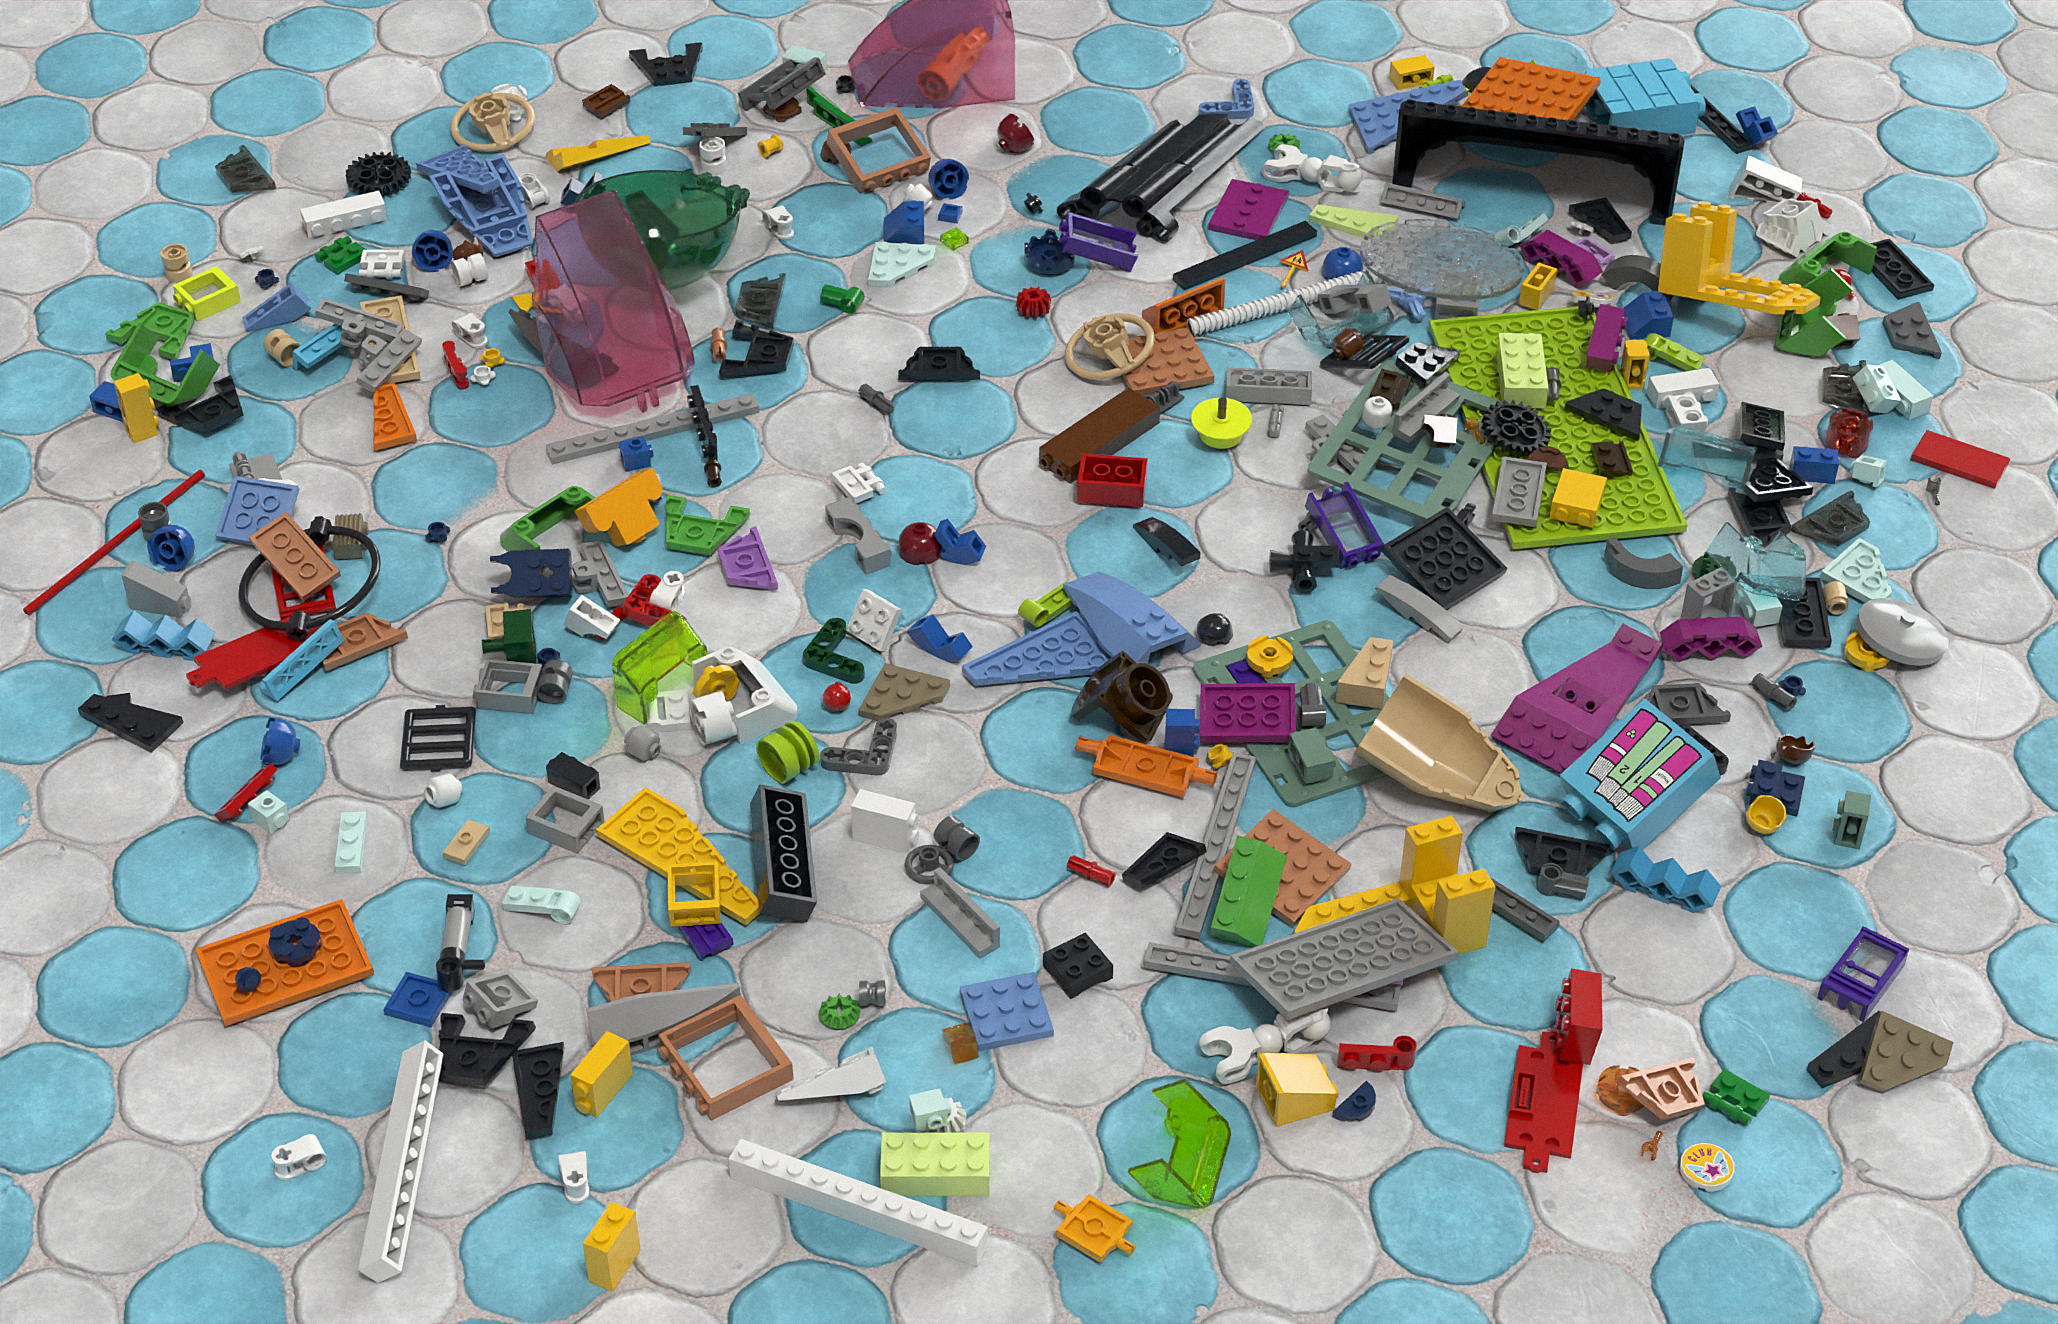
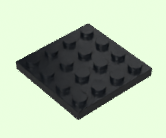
[1381,507,1508,610]

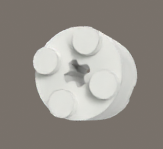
[689,691,737,745]

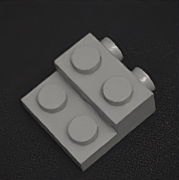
[463,970,538,1028]

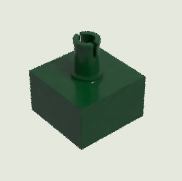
[482,609,537,664]

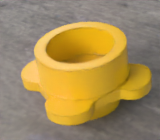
[480,348,505,368]
[1208,744,1233,769]

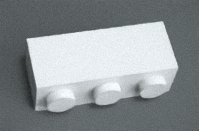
[1647,368,1719,409]

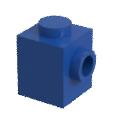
[619,437,654,472]

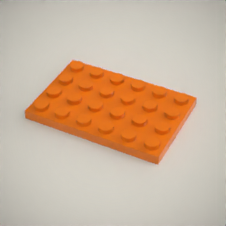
[1461,57,1601,120]
[195,899,375,1026]

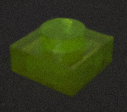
[940,227,969,251]

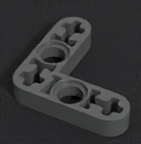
[820,718,897,776]

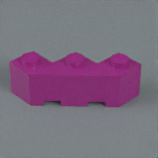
[1519,229,1603,288]
[1659,616,1763,662]

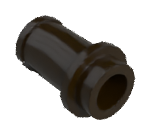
[704,460,722,488]

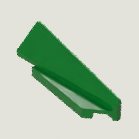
[807,86,873,147]

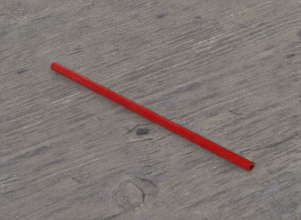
[23,470,205,616]

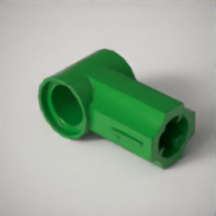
[820,284,865,314]

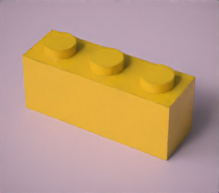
[113,373,159,443]

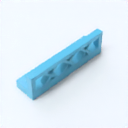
[292,323,353,371]
[259,619,345,701]

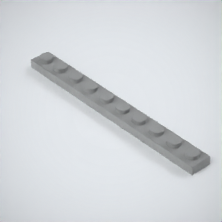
[546,393,759,464]
[1175,752,1257,939]
[1144,942,1401,1011]

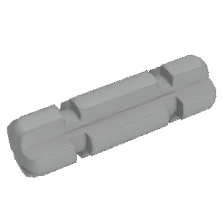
[1268,404,1284,438]

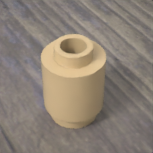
[1823,581,1849,615]

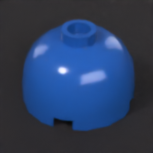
[928,159,969,199]
[412,230,453,272]
[1322,247,1363,280]
[147,525,195,571]
[260,717,300,766]

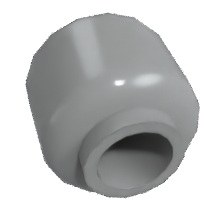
[624,725,661,761]

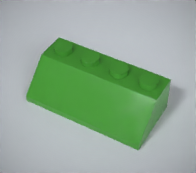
[1211,835,1287,947]

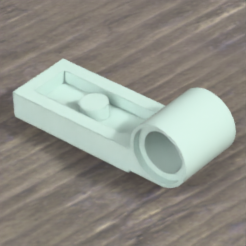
[1494,213,1548,249]
[501,886,581,924]

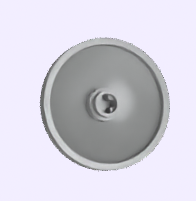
[1856,598,1948,666]

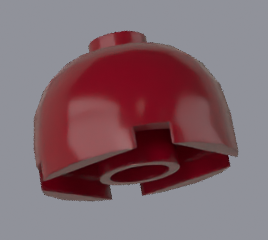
[997,113,1034,153]
[898,522,942,565]

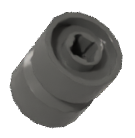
[138,502,171,542]
[536,660,573,704]
[934,815,980,861]

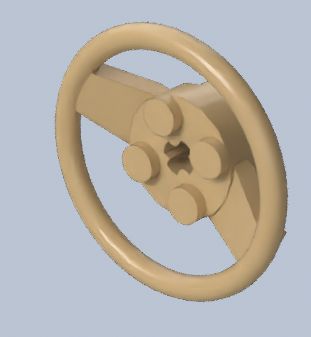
[450,92,535,152]
[1065,313,1155,380]

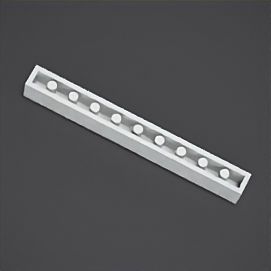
[358,1040,443,1283]
[729,1139,988,1267]

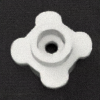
[508,104,524,122]
[470,365,496,385]

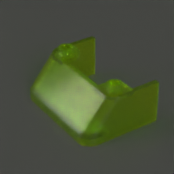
[612,611,708,725]
[1127,1079,1231,1209]

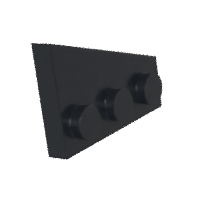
[1569,197,1632,242]

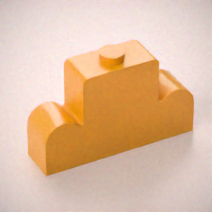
[575,467,662,547]

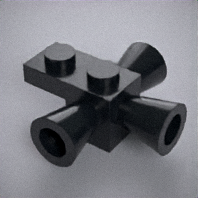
[1269,530,1339,593]

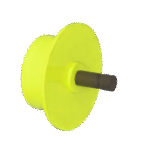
[1191,397,1252,449]

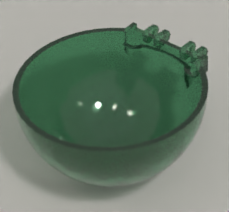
[574,168,750,291]

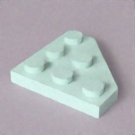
[868,242,936,287]
[1820,538,1892,603]

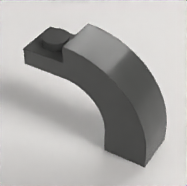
[1601,255,1674,302]
[1604,537,1683,589]

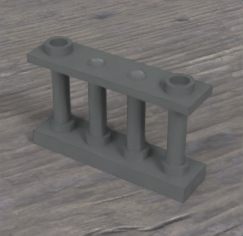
[738,57,826,111]

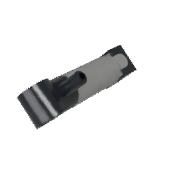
[436,894,485,992]

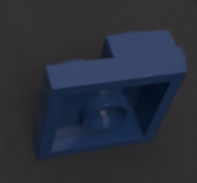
[1746,760,1805,817]

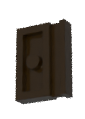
[1369,368,1412,410]
[1591,441,1633,478]

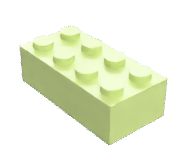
[1496,333,1549,408]
[880,1133,990,1196]

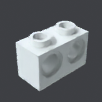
[1666,394,1708,440]

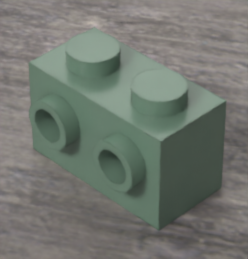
[1288,728,1336,784]
[1832,790,1871,849]

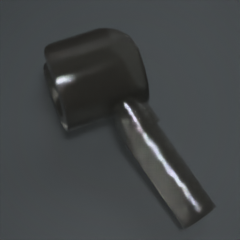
[1926,477,1941,506]

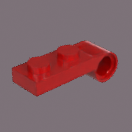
[1337,1035,1417,1071]

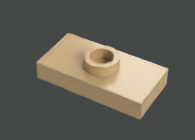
[443,819,490,865]

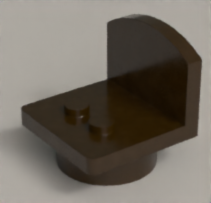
[1071,650,1173,744]

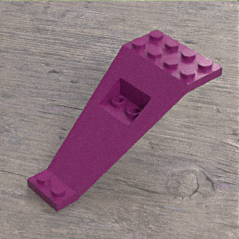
[1491,623,1664,774]

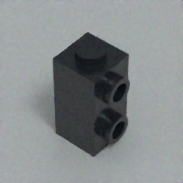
[546,752,601,800]

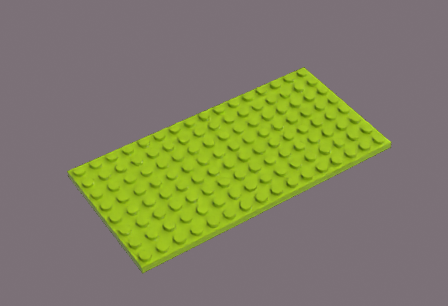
[1429,306,1688,549]

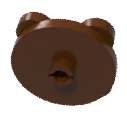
[763,97,802,122]

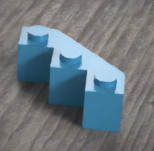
[112,611,215,661]
[1611,846,1722,913]

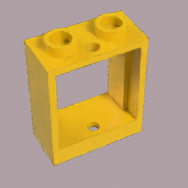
[668,862,721,927]

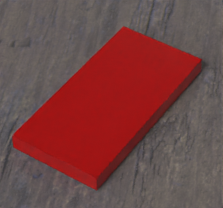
[1911,430,2011,489]

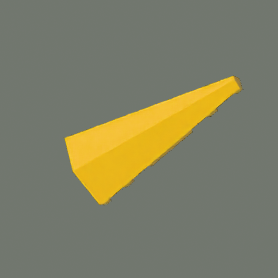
[545,135,651,172]

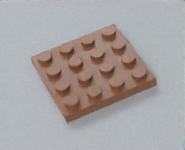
[1122,328,1215,395]
[1213,809,1351,928]

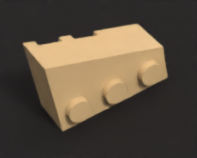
[1336,637,1394,709]

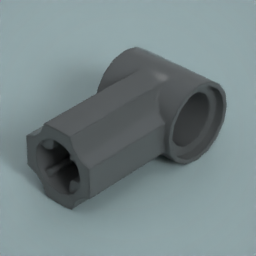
[1300,683,1326,726]
[1537,863,1589,899]

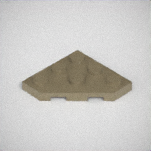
[859,663,950,721]
[1858,1011,1953,1093]

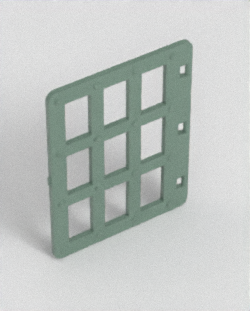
[1307,359,1503,521]
[1193,620,1389,807]

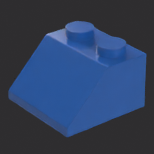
[884,200,924,245]
[1624,291,1674,340]

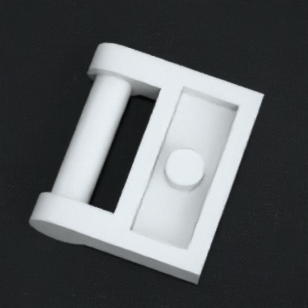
[645,689,691,732]

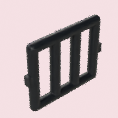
[1320,334,1409,369]
[400,705,476,771]

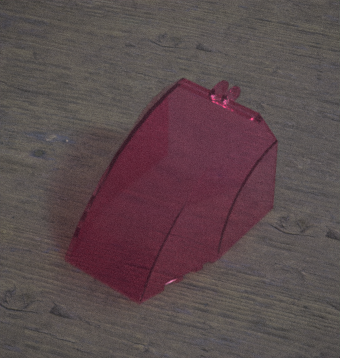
[848,0,1015,108]
[532,189,695,412]

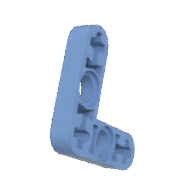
[1198,79,1254,119]

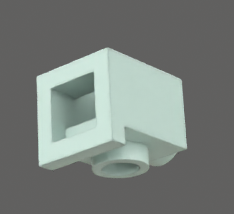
[1850,455,1887,487]

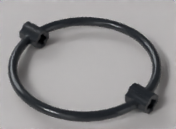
[238,516,381,642]

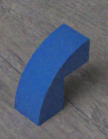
[906,614,973,661]

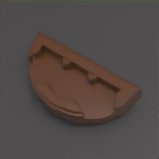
[1527,446,1569,472]

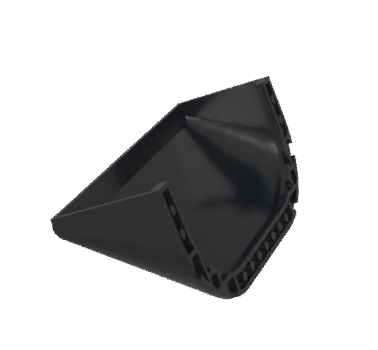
[1392,99,1685,225]

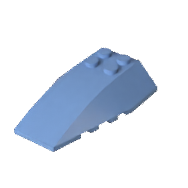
[429,154,533,257]
[1063,572,1201,664]

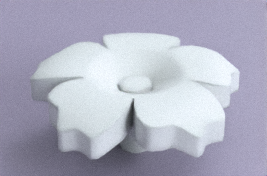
[1570,221,1594,234]
[239,246,264,260]

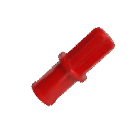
[1796,192,1833,219]
[1067,855,1116,887]

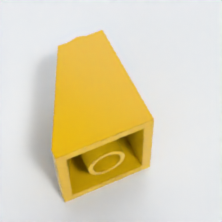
[1256,1053,1339,1127]

